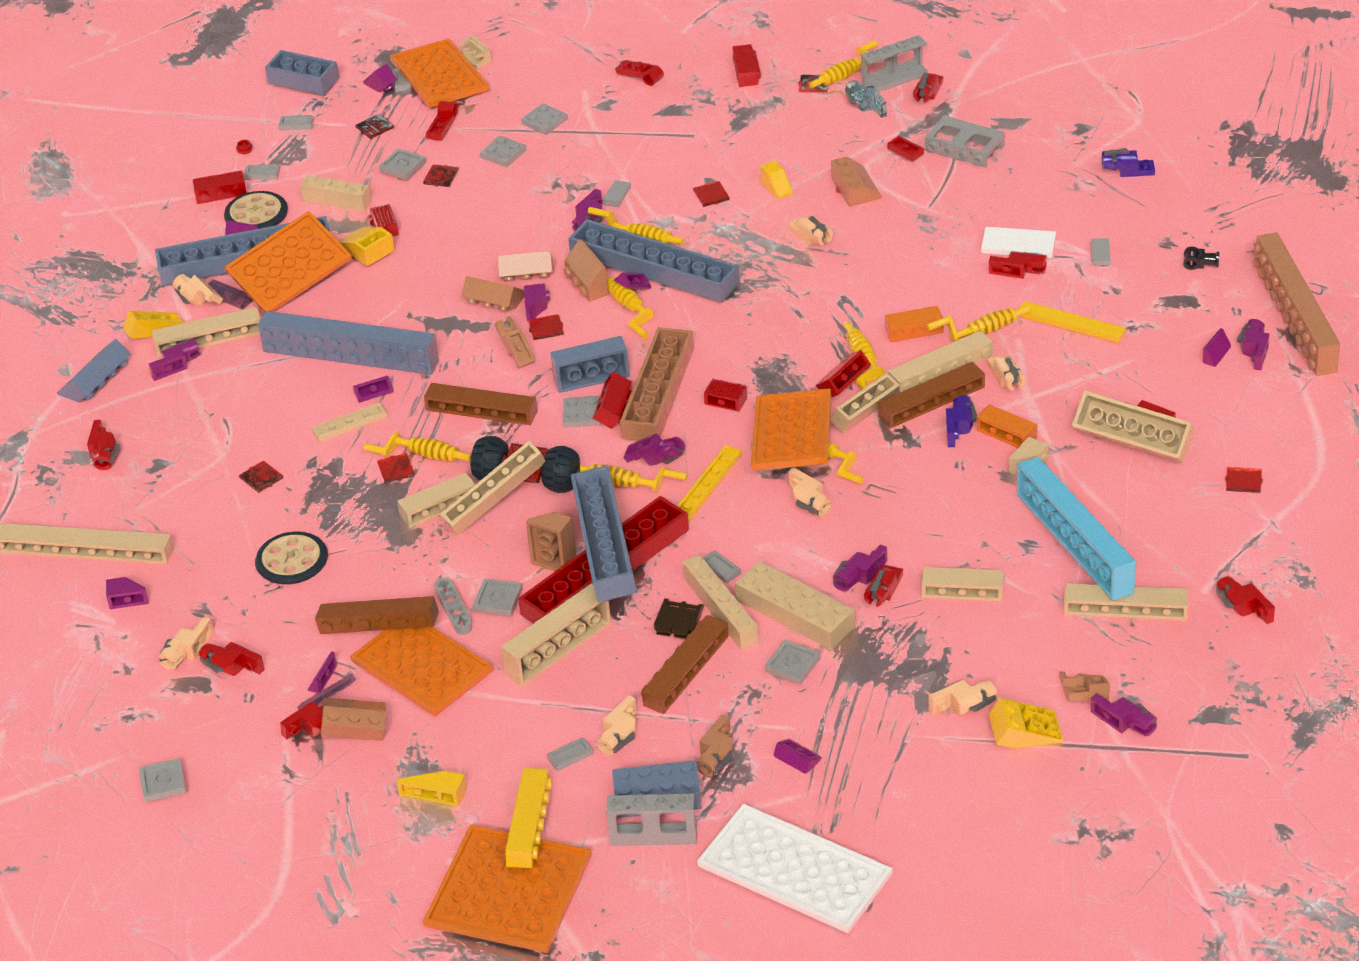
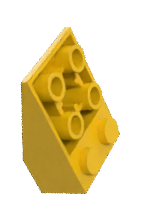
[339,227,395,266]
[988,698,1064,749]

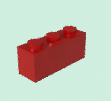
[732,44,761,87]
[192,170,247,204]
[815,350,871,397]
[592,372,632,429]

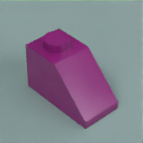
[363,64,397,93]
[524,283,550,322]
[106,577,149,610]

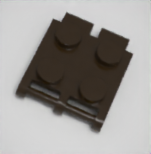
[654,598,704,639]

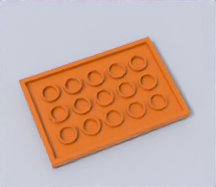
[390,38,489,108]
[225,211,352,313]
[751,389,832,471]
[350,627,493,716]

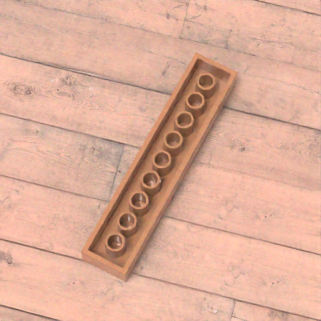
[1253,232,1341,376]

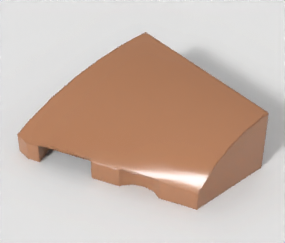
[1059,671,1110,701]

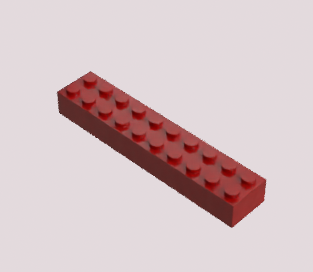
[518,496,689,624]

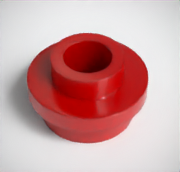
[236,139,253,154]

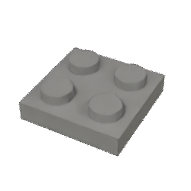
[521,103,568,135]
[480,135,527,168]
[379,148,426,180]
[563,396,601,428]
[473,578,522,616]
[765,640,821,685]
[139,758,186,803]

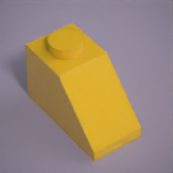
[760,160,793,199]

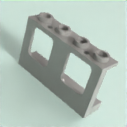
[861,35,928,95]
[925,115,1005,168]
[606,794,697,846]

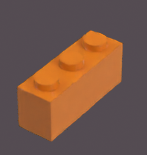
[885,306,944,342]
[977,404,1038,448]

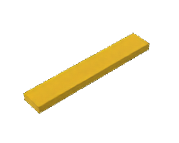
[1018,301,1126,343]
[677,445,742,522]

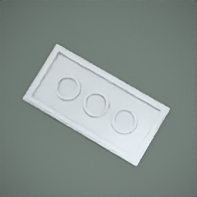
[981,227,1056,258]

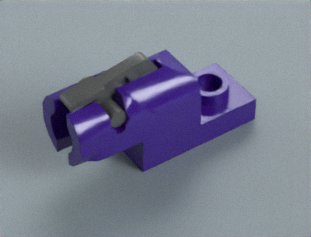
[1102,148,1155,177]
[946,395,977,448]

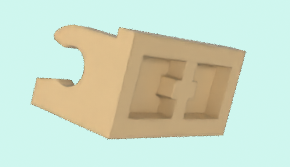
[459,36,492,69]

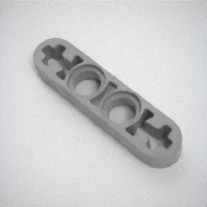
[435,578,473,635]

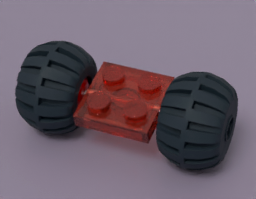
[470,436,580,493]

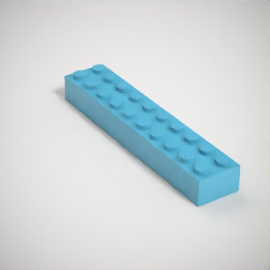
[1017,457,1136,600]

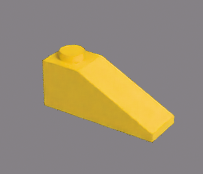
[123,310,183,339]
[397,771,467,807]

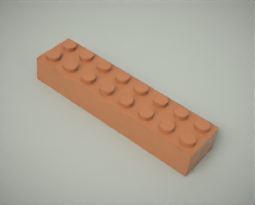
[620,327,694,441]

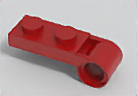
[615,60,664,86]
[426,101,458,141]

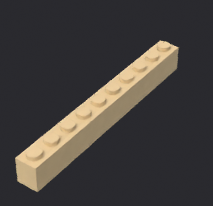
[0,523,174,564]

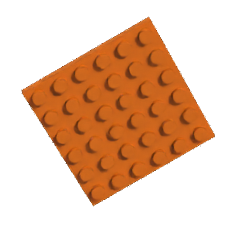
[423,824,592,954]

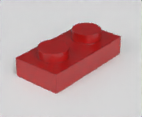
[887,136,924,161]

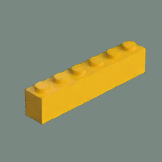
[505,768,553,868]

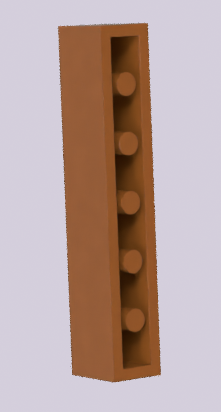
[878,361,985,429]
[424,383,538,426]
[315,596,439,634]
[641,615,729,714]

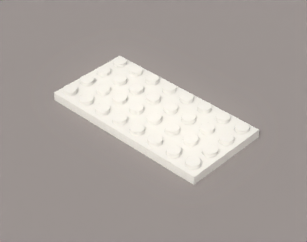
[697,804,893,933]

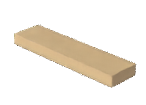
[311,402,387,443]

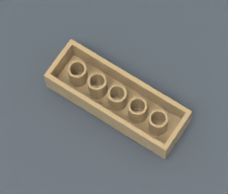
[1072,391,1196,464]
[735,561,856,650]
[501,583,611,687]

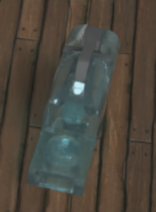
[845,80,887,118]

